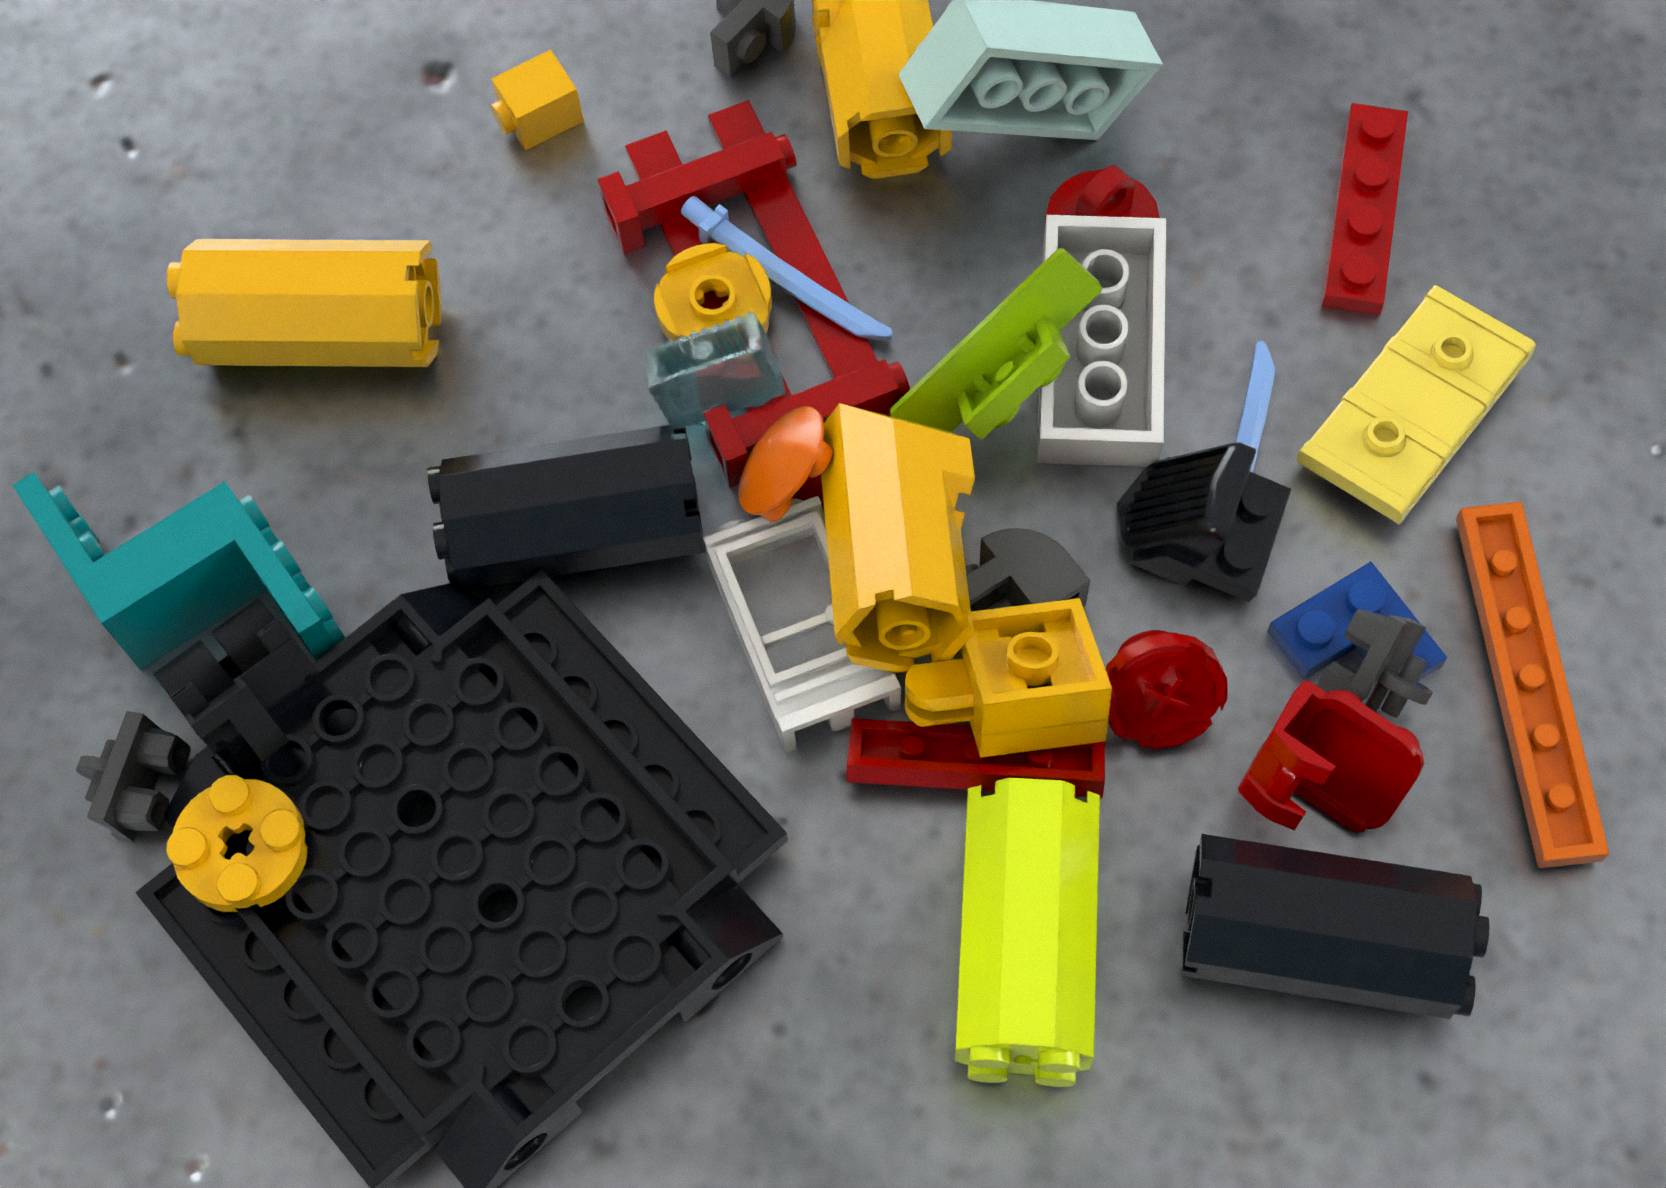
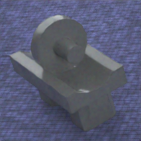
[1316,609,1433,718]
[76,711,191,841]

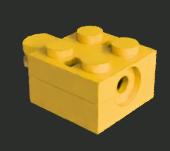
[905,598,1112,758]

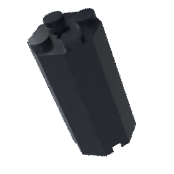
[427,422,705,590]
[1181,834,1490,1019]

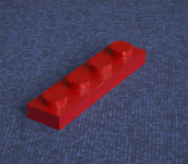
[1321,103,1408,316]
[847,718,1105,798]

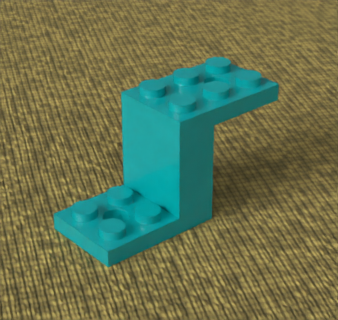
[12,472,345,670]

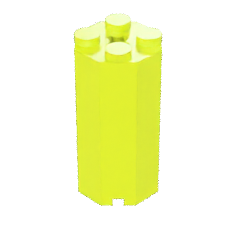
[955,778,1100,1087]

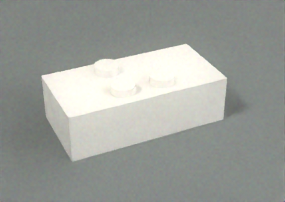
[1037,215,1166,467]

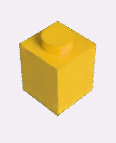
[490,49,584,151]

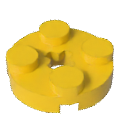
[654,243,772,360]
[166,775,308,912]

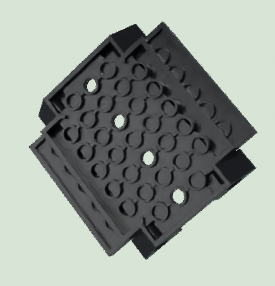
[135,569,788,1188]

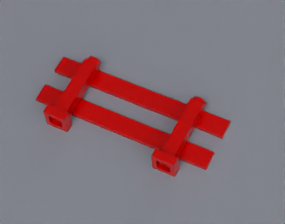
[597,100,910,510]

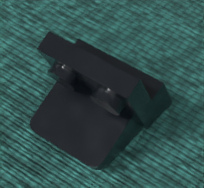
[1117,442,1291,602]

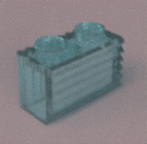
[644,312,785,427]

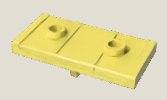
[1297,285,1536,525]

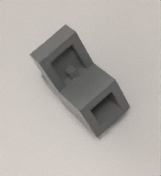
[710,0,796,77]
[965,528,1090,611]

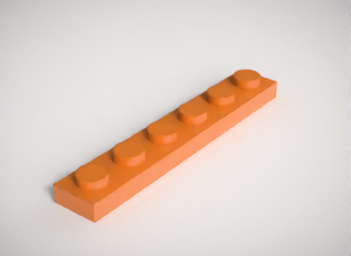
[1456,501,1610,869]

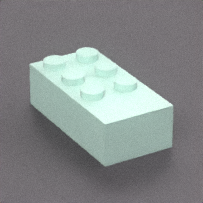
[898,0,1163,140]

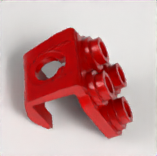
[1238,680,1424,833]

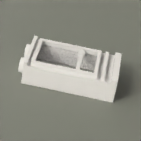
[703,496,901,753]

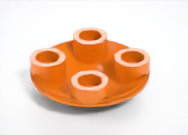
[738,406,833,522]

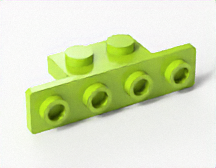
[890,248,1102,440]

